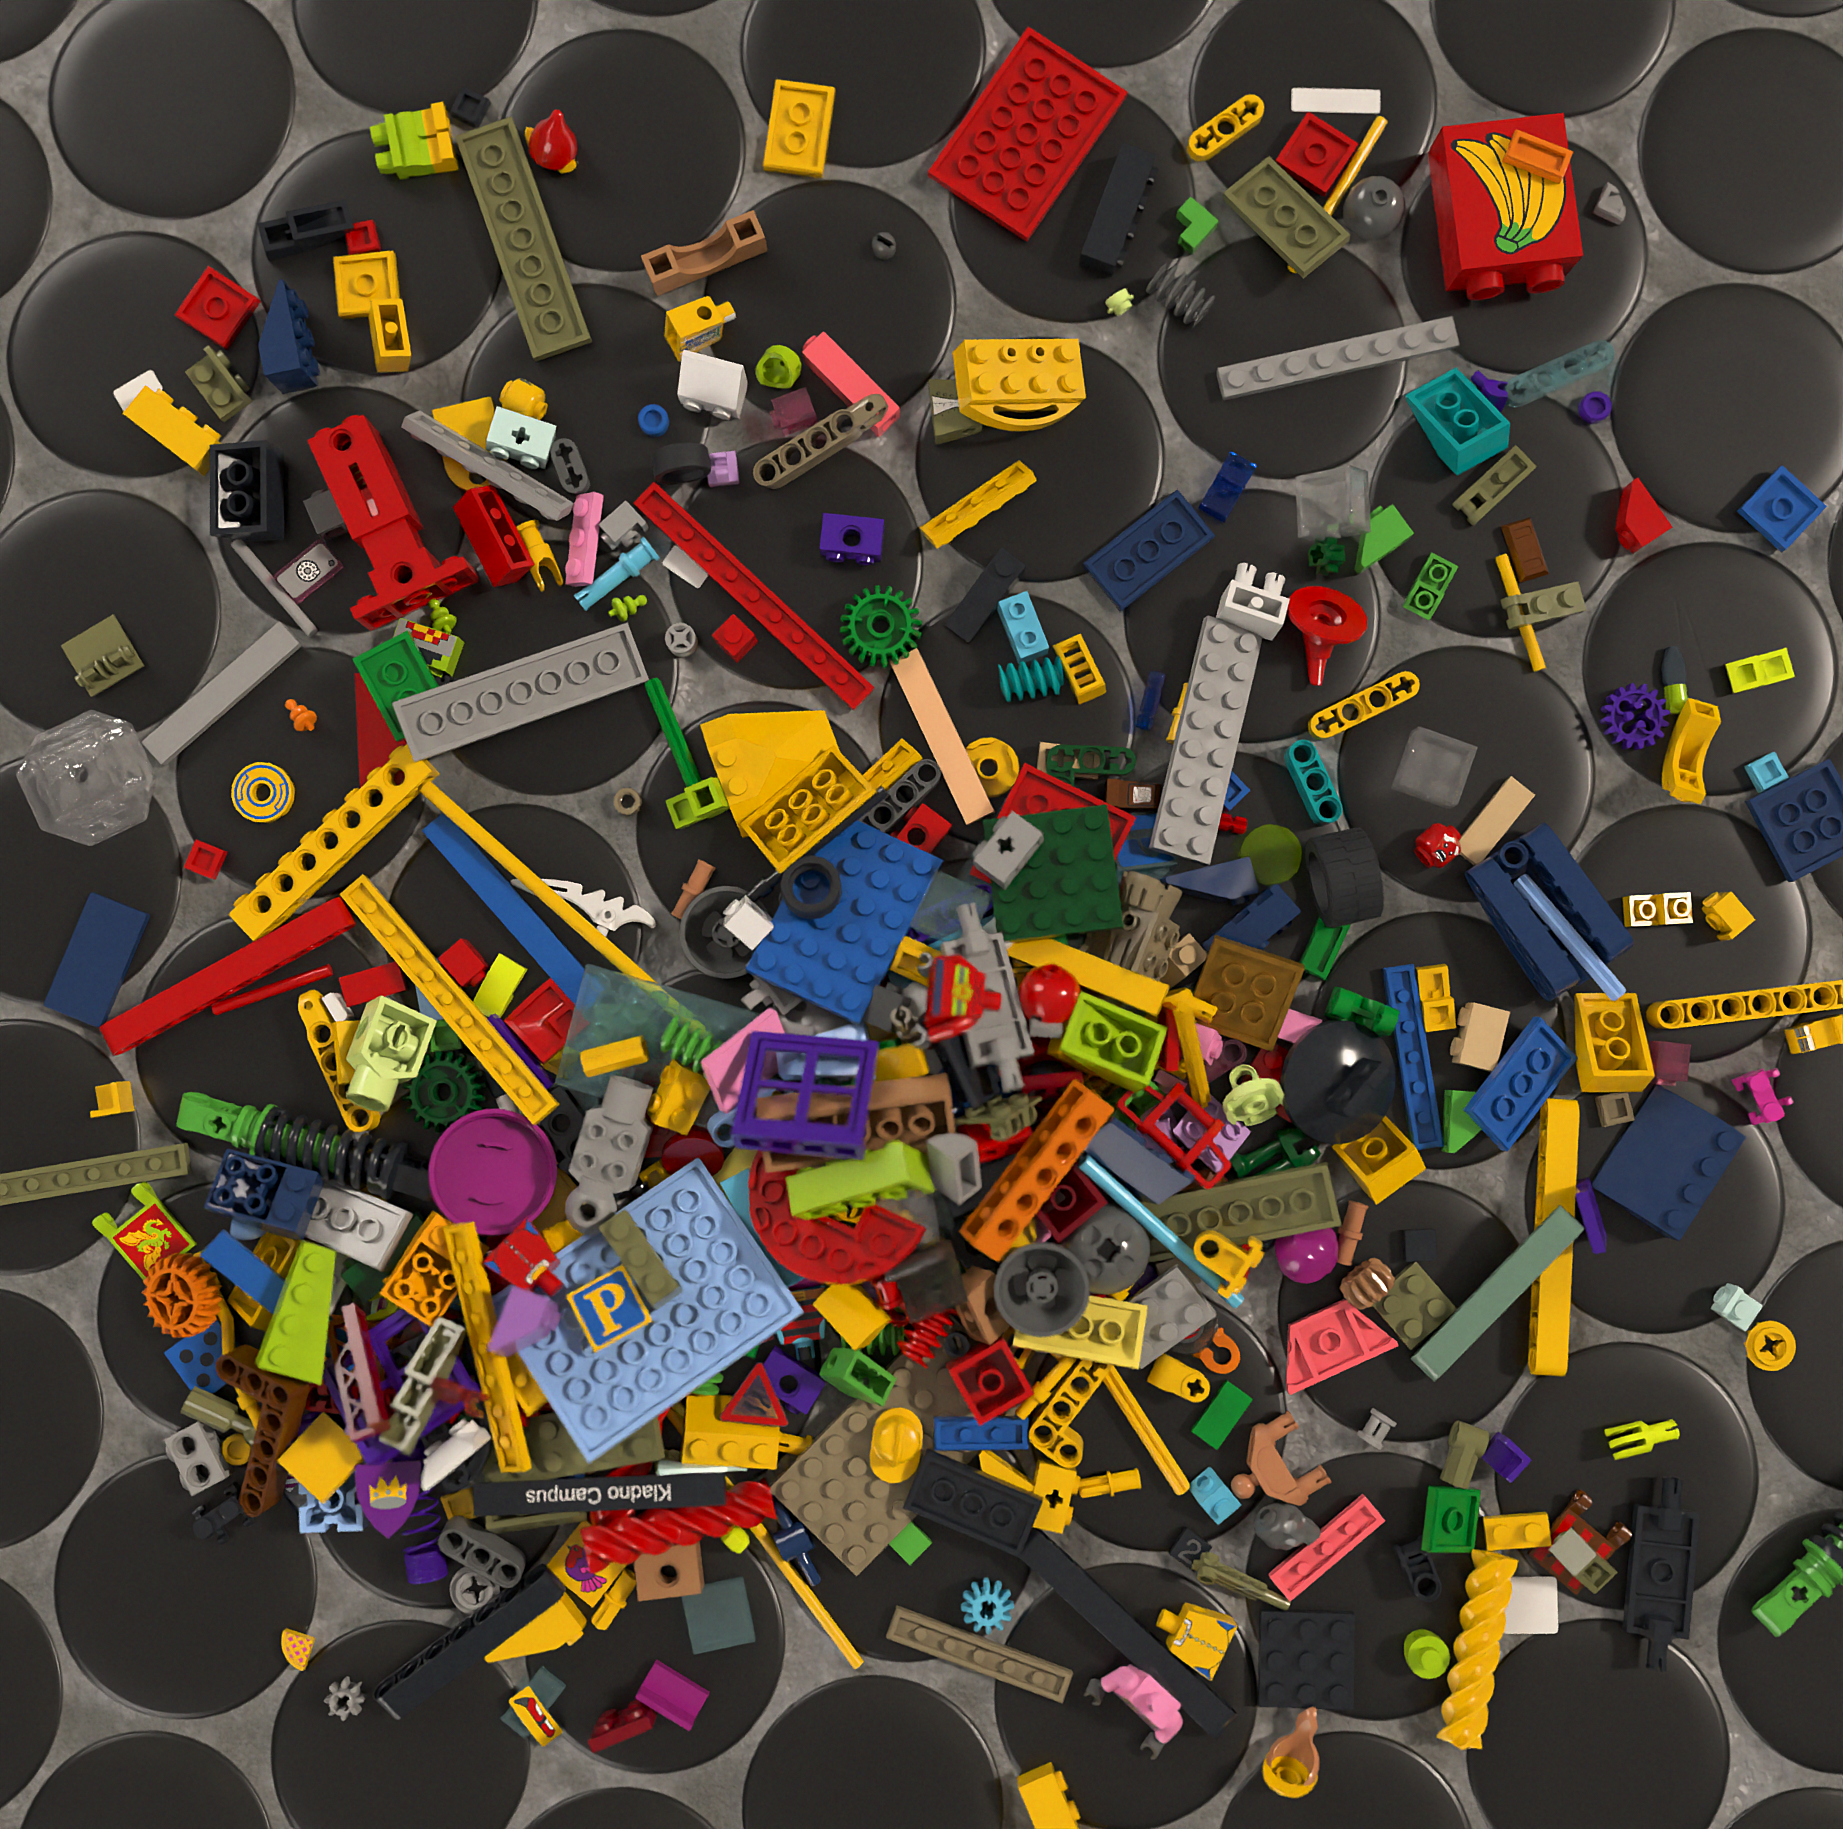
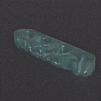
[1504,340,1615,407]

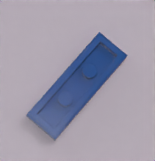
[934,1416,1028,1451]

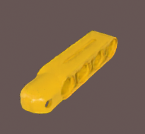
[298,990,381,1132]

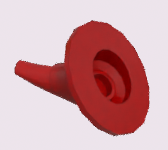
[1287,586,1367,686]

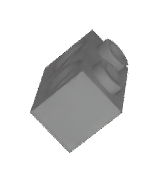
[164,1421,236,1496]

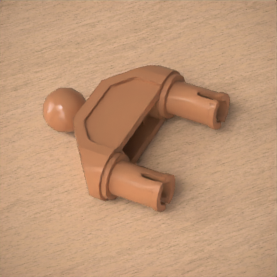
[1231,1410,1331,1506]

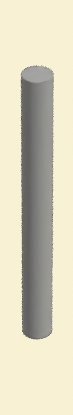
[231,539,318,637]

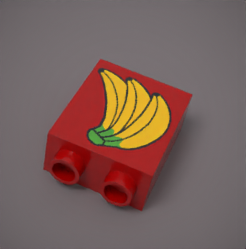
[1427,113,1583,300]

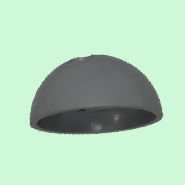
[680,886,769,978]
[1057,1201,1150,1295]
[994,1242,1090,1337]

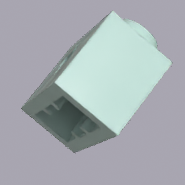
[486,406,556,469]

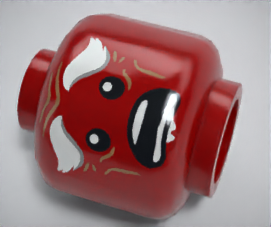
[1414,823,1462,868]

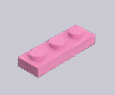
[565,492,604,587]

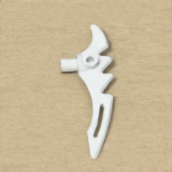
[511,879,656,937]

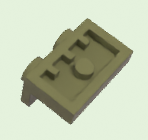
[185,345,253,422]

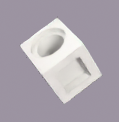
[724,895,774,950]

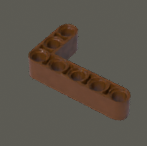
[215,1344,309,1517]

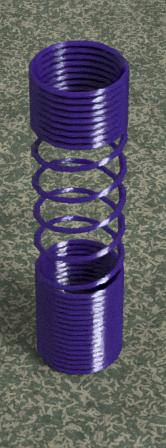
[391,1438,448,1584]

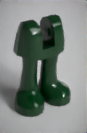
[1229,1125,1321,1180]

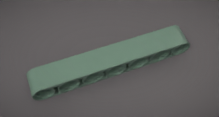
[1410,1205,1585,1381]

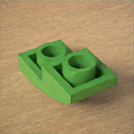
[1402,552,1459,621]

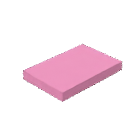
[700,1008,784,1114]

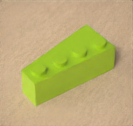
[786,1141,934,1220]
[255,1239,336,1385]

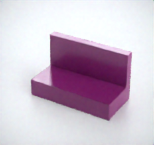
[636,1659,709,1731]

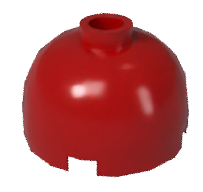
[1018,964,1081,1024]

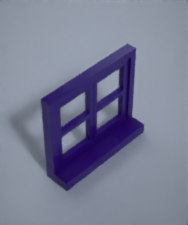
[731,1031,879,1160]
[322,1308,483,1466]

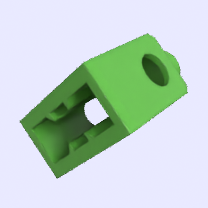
[820,1347,897,1407]

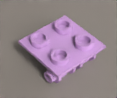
[1171,1094,1251,1173]

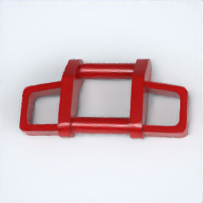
[1116,1082,1231,1190]

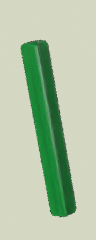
[644,677,702,787]

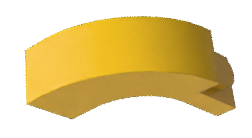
[1662,698,1721,805]

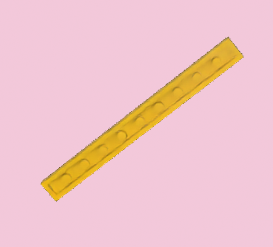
[339,874,560,1125]

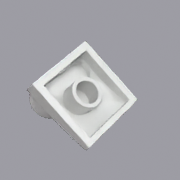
[421,1419,492,1491]

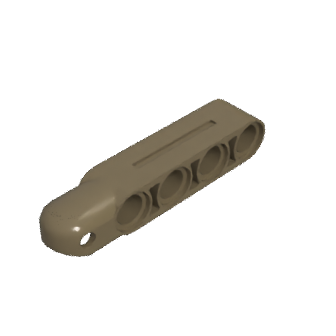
[753,394,888,489]

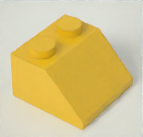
[1332,1116,1426,1205]

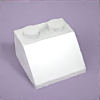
[678,350,748,420]

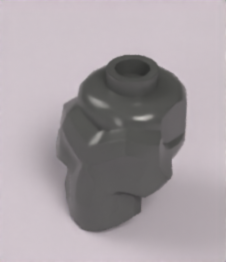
[1254,1502,1321,1550]

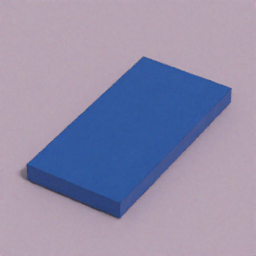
[1463,1016,1577,1151]

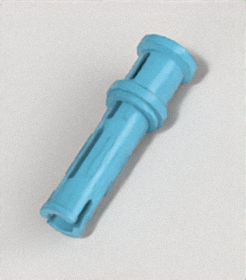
[574,536,660,611]

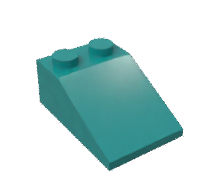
[1405,367,1510,475]

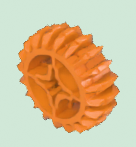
[141,1253,223,1338]

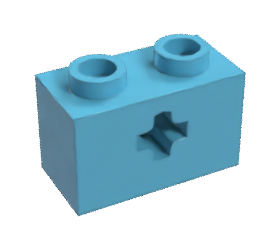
[997,591,1049,664]

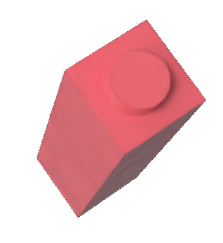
[802,331,900,437]

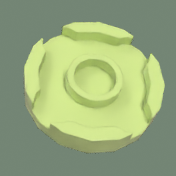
[1223,1064,1285,1126]

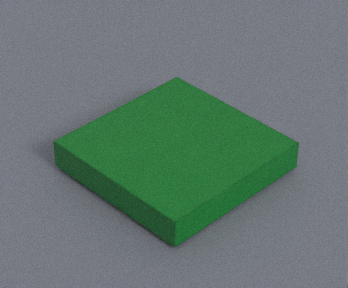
[1421,1486,1481,1553]

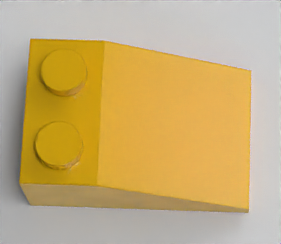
[1574,993,1655,1092]

